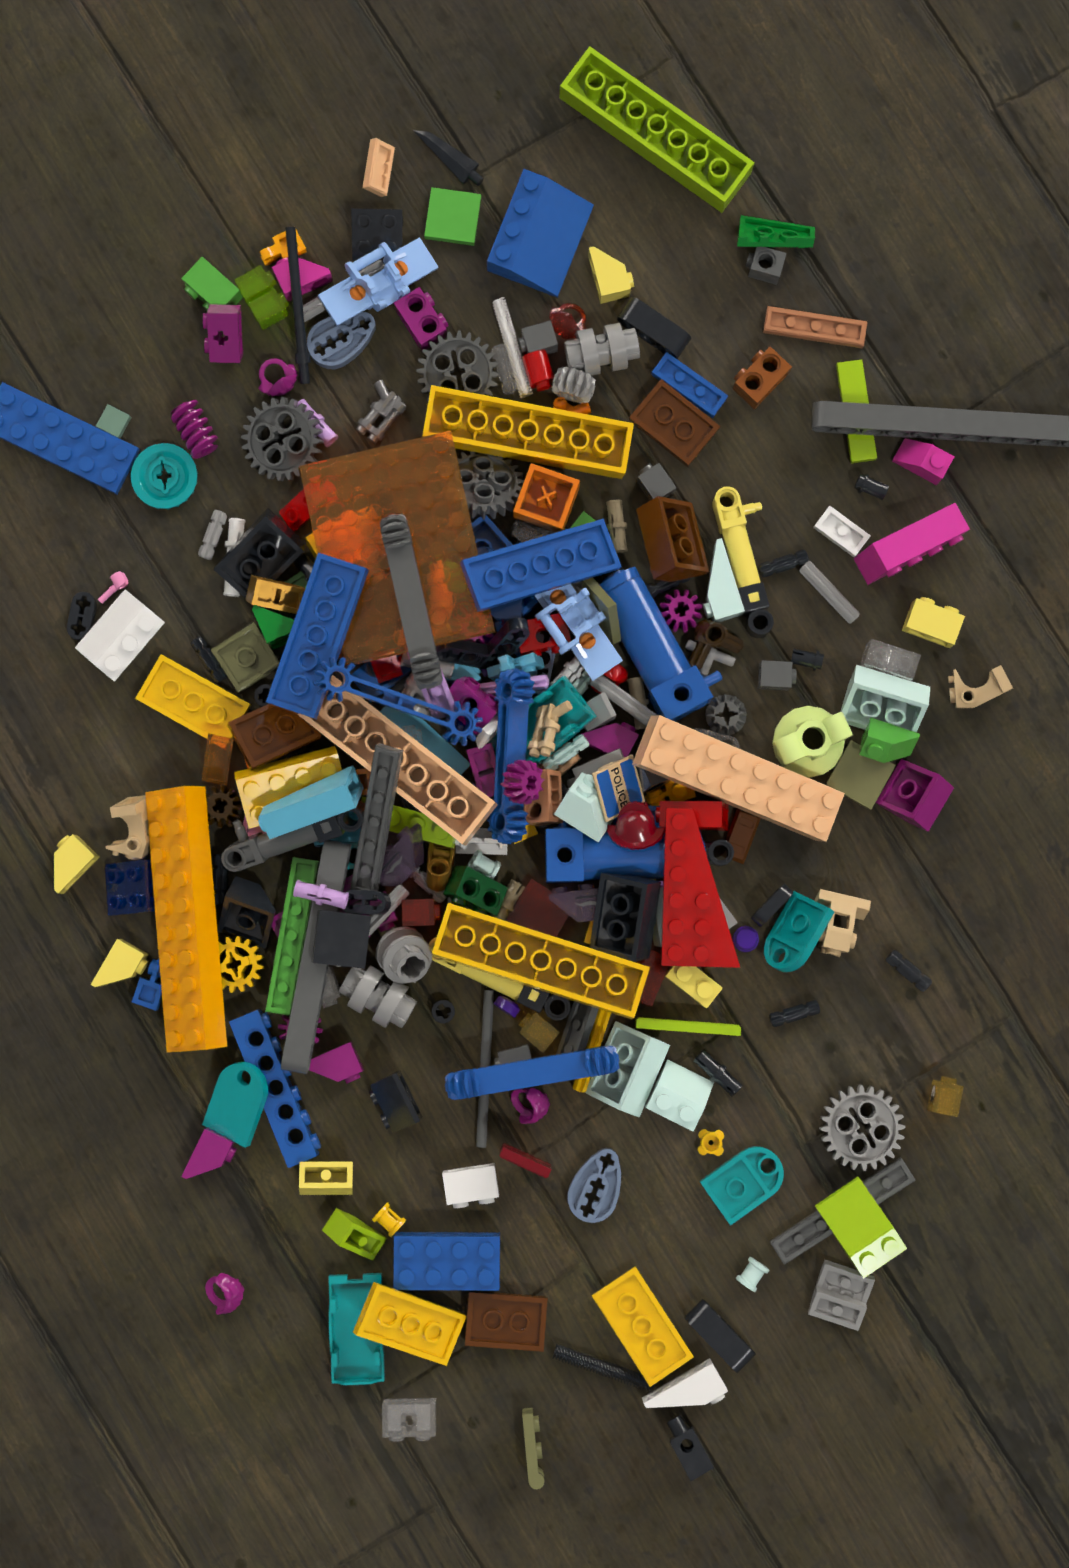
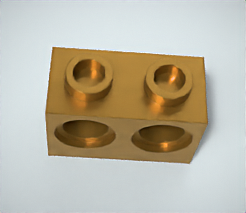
[246,575,305,614]

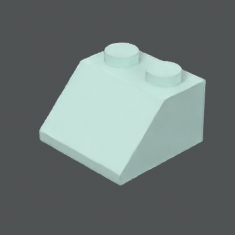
[554,772,614,842]
[645,1059,714,1131]

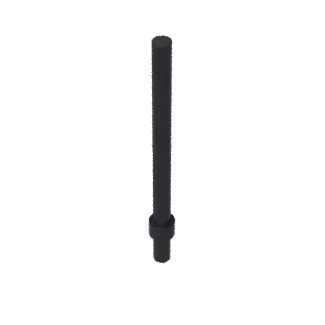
[285,227,311,384]

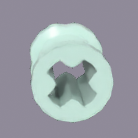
[468,850,501,879]
[735,1257,769,1292]

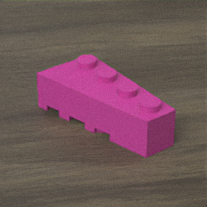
[853,503,970,585]

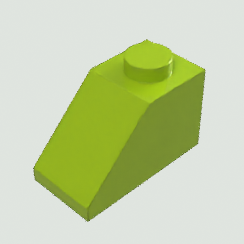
[322,1208,387,1260]

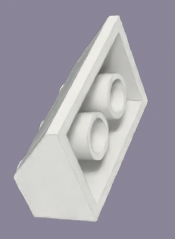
[75,590,165,681]

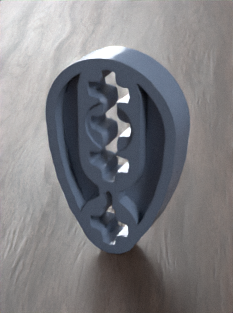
[307,312,376,369]
[567,1148,621,1223]

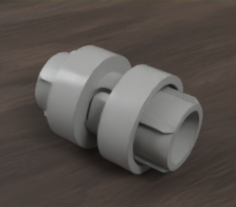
[564,323,640,376]
[339,965,418,1028]

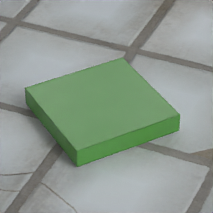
[424,187,481,246]

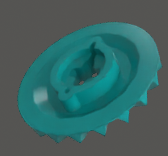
[131,443,198,510]

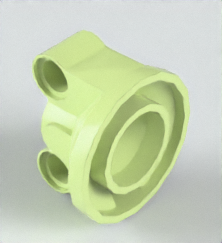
[772,706,853,778]

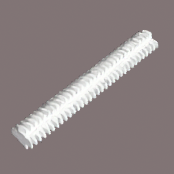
[492,297,533,398]

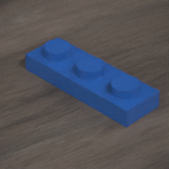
[651,352,728,418]

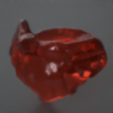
[549,303,586,339]

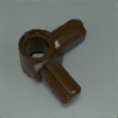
[688,619,744,669]

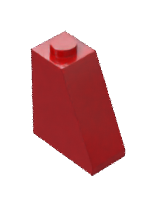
[655,801,729,831]

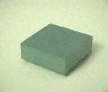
[96,404,132,439]

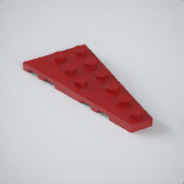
[661,807,740,968]

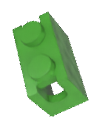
[181,257,243,311]

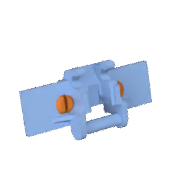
[318,237,439,326]
[534,584,623,681]

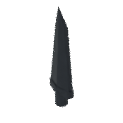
[413,130,484,186]

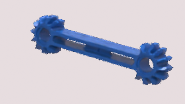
[313,657,483,746]
[487,669,536,844]
[445,1046,620,1100]

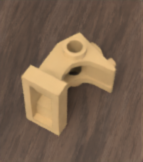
[948,665,1013,708]
[106,795,150,860]
[815,889,871,957]

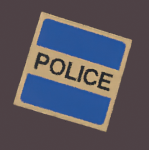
[592,754,645,822]

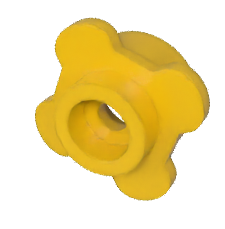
[698,1129,724,1156]

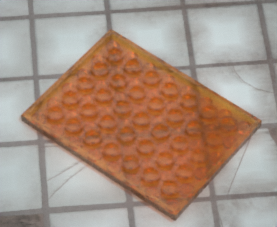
[299,431,496,667]

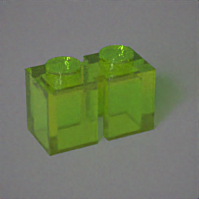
[234,265,289,330]

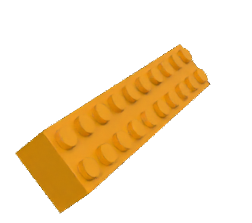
[145,786,227,1053]

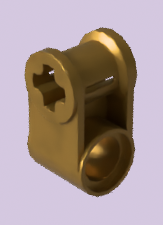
[426,842,456,892]

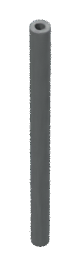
[476,990,494,1148]

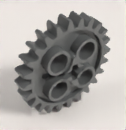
[416,331,499,401]
[241,397,324,481]
[441,451,524,520]

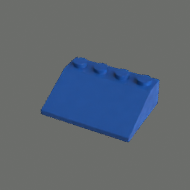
[487,169,594,298]

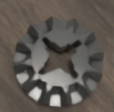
[705,694,747,735]

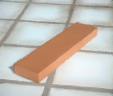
[763,306,867,348]

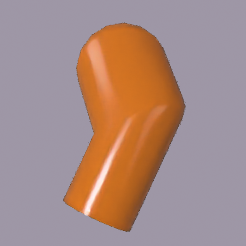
[553,397,591,415]

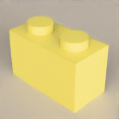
[902,597,965,648]
[664,966,722,1008]
[299,1162,353,1195]

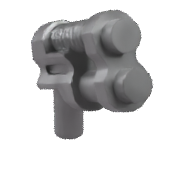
[356,380,406,444]

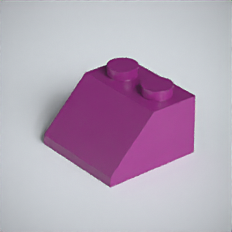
[875,759,954,831]

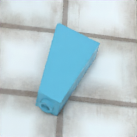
[258,766,364,839]

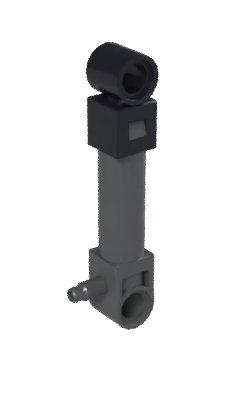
[221,800,365,872]

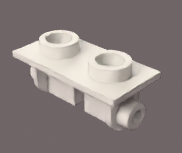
[455,828,507,855]

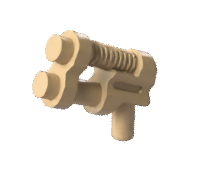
[528,700,573,757]

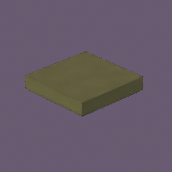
[582,577,621,644]
[211,622,280,693]
[825,740,896,810]

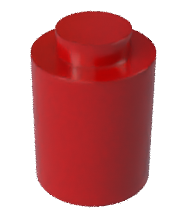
[522,350,554,391]

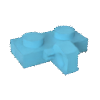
[487,652,545,681]

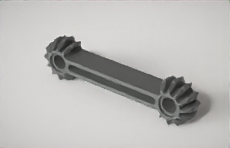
[380,514,443,689]

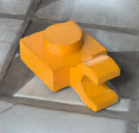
[260,230,307,266]

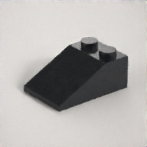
[213,508,306,598]

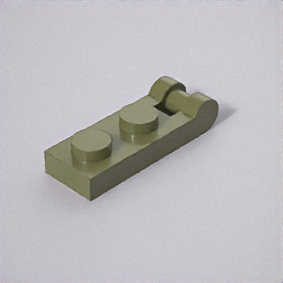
[522,1408,544,1489]

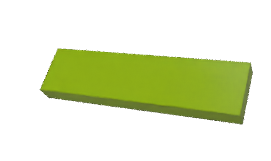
[836,359,877,463]
[635,1017,741,1036]

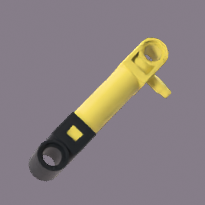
[712,487,774,638]
[429,937,570,1020]

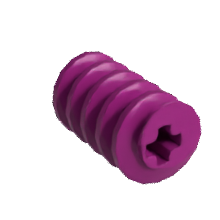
[171,400,218,459]

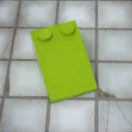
[815,1177,907,1278]

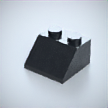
[369,1070,423,1133]

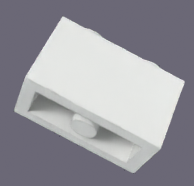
[442,1163,499,1208]

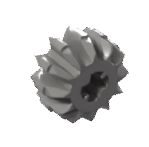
[552,367,596,404]

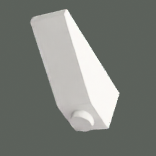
[642,1358,728,1408]

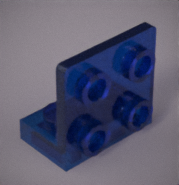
[105,860,155,916]

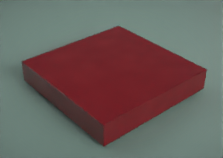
[499,1143,552,1178]

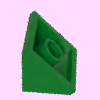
[252,605,294,650]

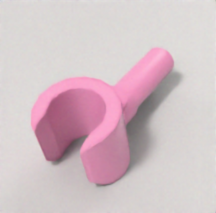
[98,571,128,604]

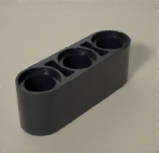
[617,297,692,359]
[684,1299,756,1373]

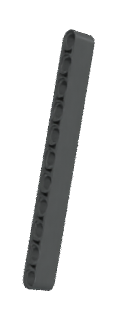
[812,401,1069,447]

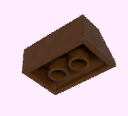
[636,496,710,582]

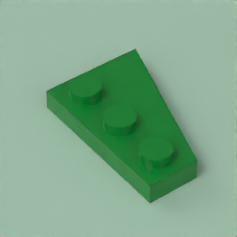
[737,215,815,248]

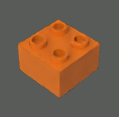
[513,463,580,533]

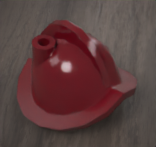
[608,801,665,850]

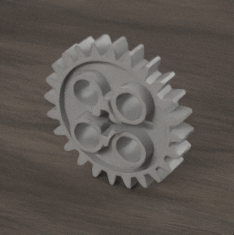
[819,1085,905,1171]

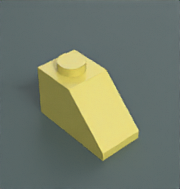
[588,247,634,304]
[54,834,100,894]
[91,939,149,987]

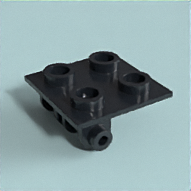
[351,208,403,261]

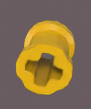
[372,1203,406,1237]

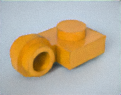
[645,780,696,806]

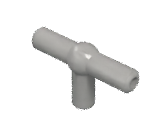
[685,640,736,678]

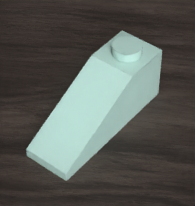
[703,538,745,623]

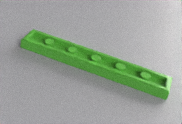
[265,857,319,1016]

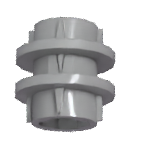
[376,926,432,984]

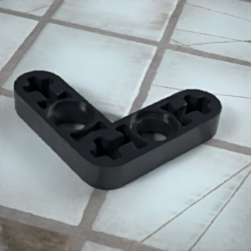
[435,617,530,670]

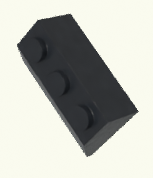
[590,873,661,962]

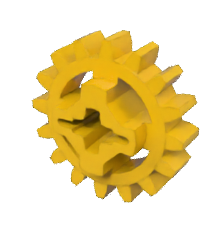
[218,936,264,993]

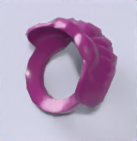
[259,358,297,396]
[511,1088,550,1124]
[205,1273,244,1315]

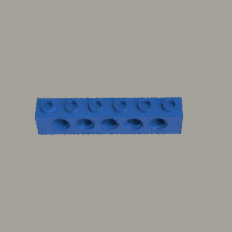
[229,1009,321,1168]

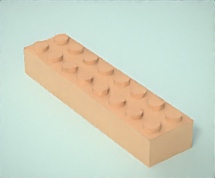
[298,675,498,846]
[632,715,845,842]

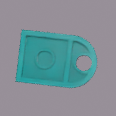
[764,891,835,972]
[202,1062,268,1148]
[699,1146,784,1226]

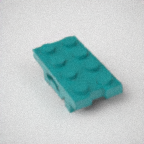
[488,676,597,767]
[329,1273,385,1385]

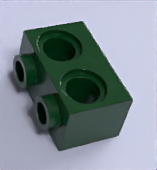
[443,866,508,916]

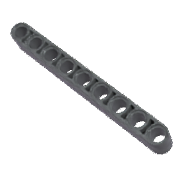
[281,840,352,1074]

